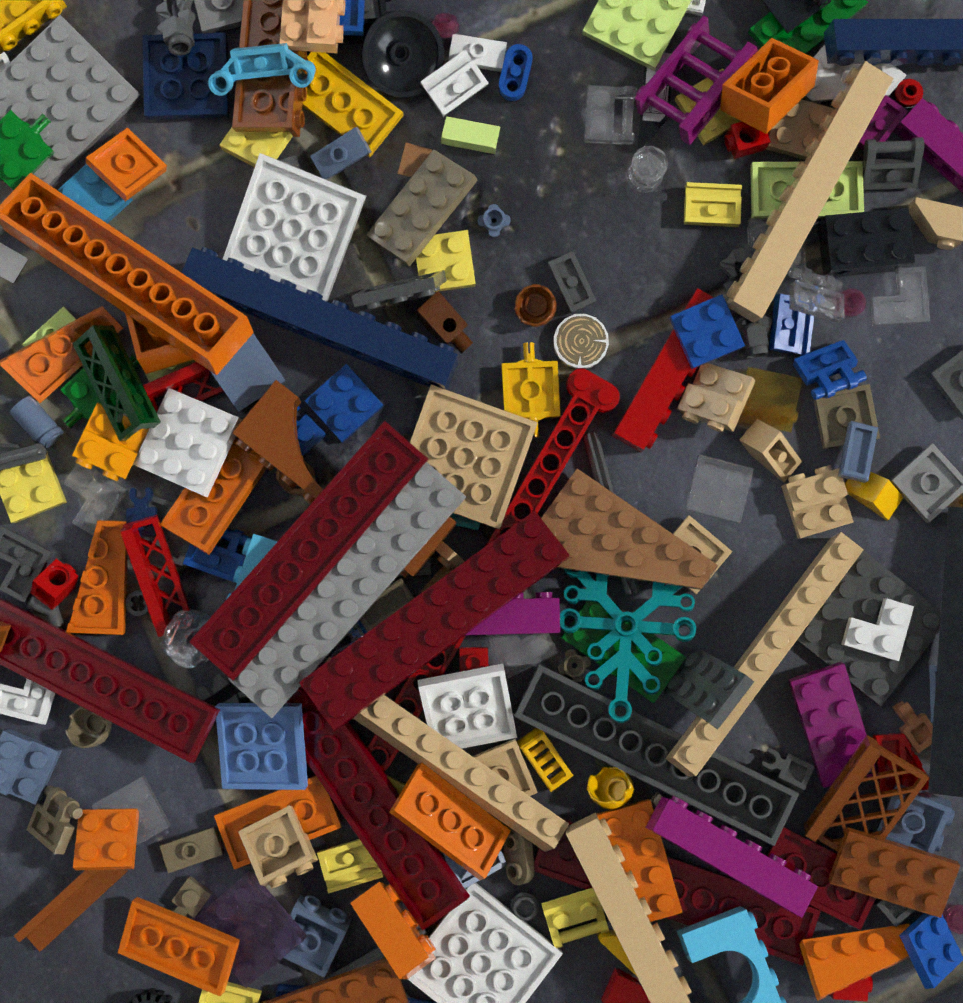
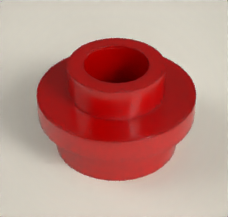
[895,79,923,107]

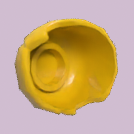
[587,767,634,810]

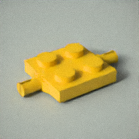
[502,342,560,438]

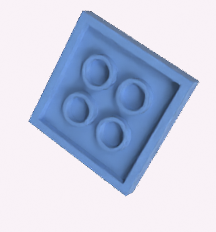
[215,703,308,790]

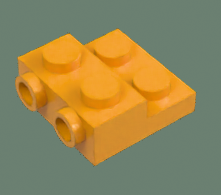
[72,402,149,481]

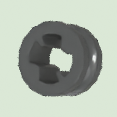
[125,591,149,616]

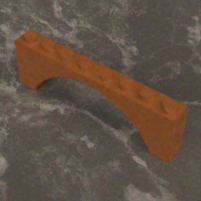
[233,380,456,578]

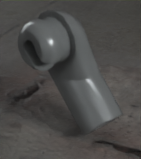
[27,596,64,627]

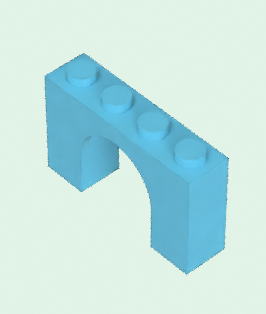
[677,906,786,1003]

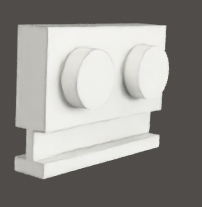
[420,49,489,117]

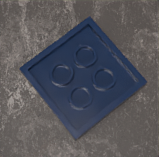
[143,33,229,120]

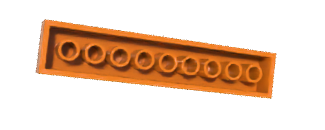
[0,173,254,375]

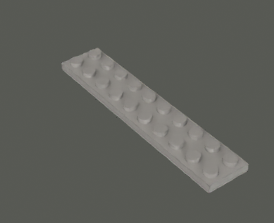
[228,462,467,718]

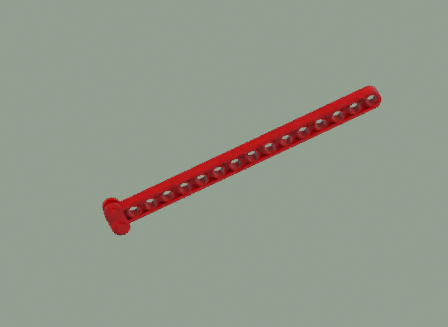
[367,369,620,771]

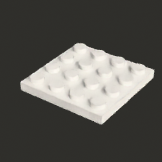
[223,153,366,301]
[408,883,563,1003]

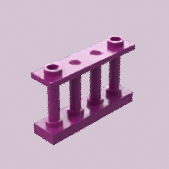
[635,15,758,145]

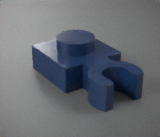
[126,487,157,537]

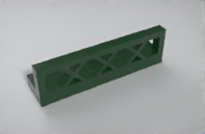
[73,325,161,441]

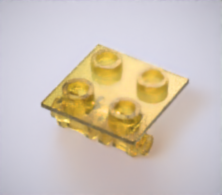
[738,367,802,433]

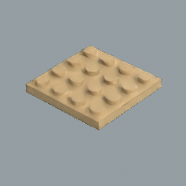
[410,385,538,530]

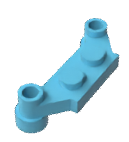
[208,43,316,96]

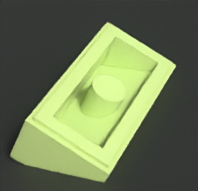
[441,116,500,154]

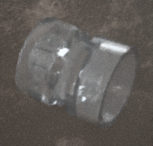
[627,146,668,192]

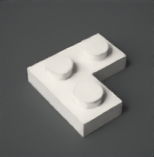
[841,598,914,661]
[0,679,55,725]

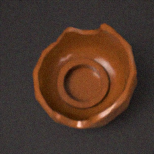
[514,284,557,327]

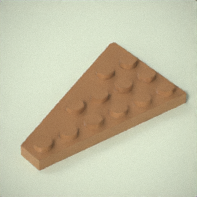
[541,469,718,590]

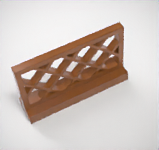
[804,735,929,852]

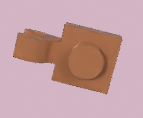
[893,701,933,754]

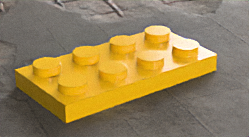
[302,52,404,158]

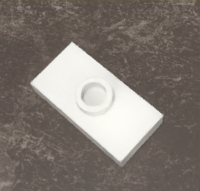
[448,34,507,72]

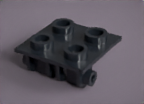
[762,0,831,34]

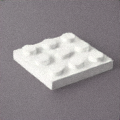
[133,388,242,498]
[418,664,517,749]

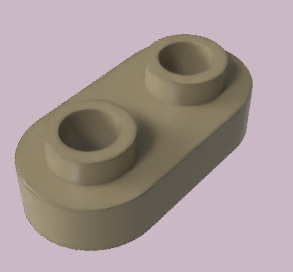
[503,828,534,885]

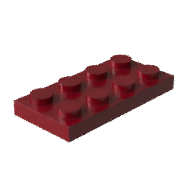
[766,827,876,930]

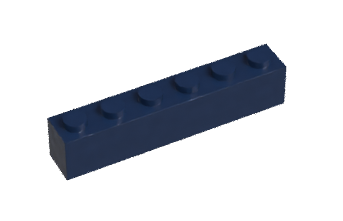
[824,19,963,66]

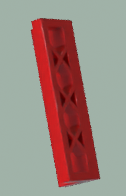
[143,362,224,413]
[120,515,194,637]

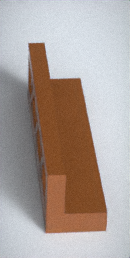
[14,869,128,952]

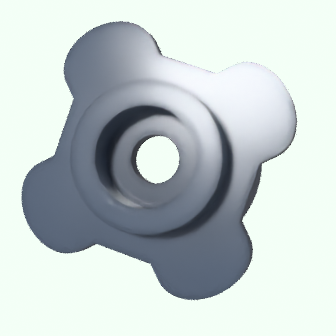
[478,204,511,237]

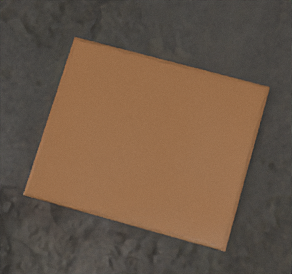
[398,143,432,177]

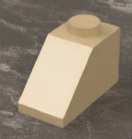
[907,197,963,250]
[740,419,802,482]

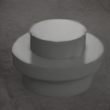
[510,892,539,922]

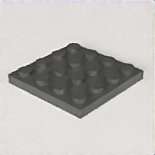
[797,550,941,707]

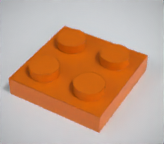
[86,127,167,202]
[73,809,139,870]

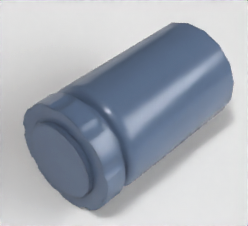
[10,396,64,449]

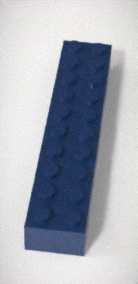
[181,247,458,390]

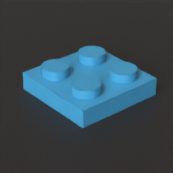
[58,164,133,224]

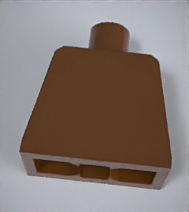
[413,291,473,354]

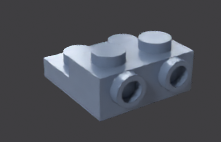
[0,729,62,805]
[875,783,955,853]
[273,895,351,977]

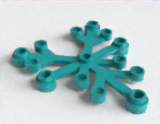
[560,569,696,723]

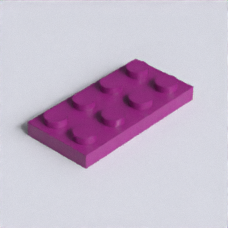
[788,662,877,788]

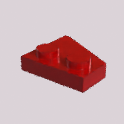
[873,733,929,792]

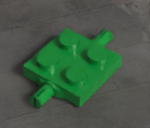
[0,110,55,190]
[60,355,139,428]

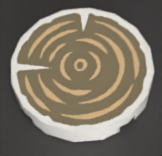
[553,314,609,370]

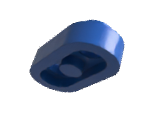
[499,44,533,101]

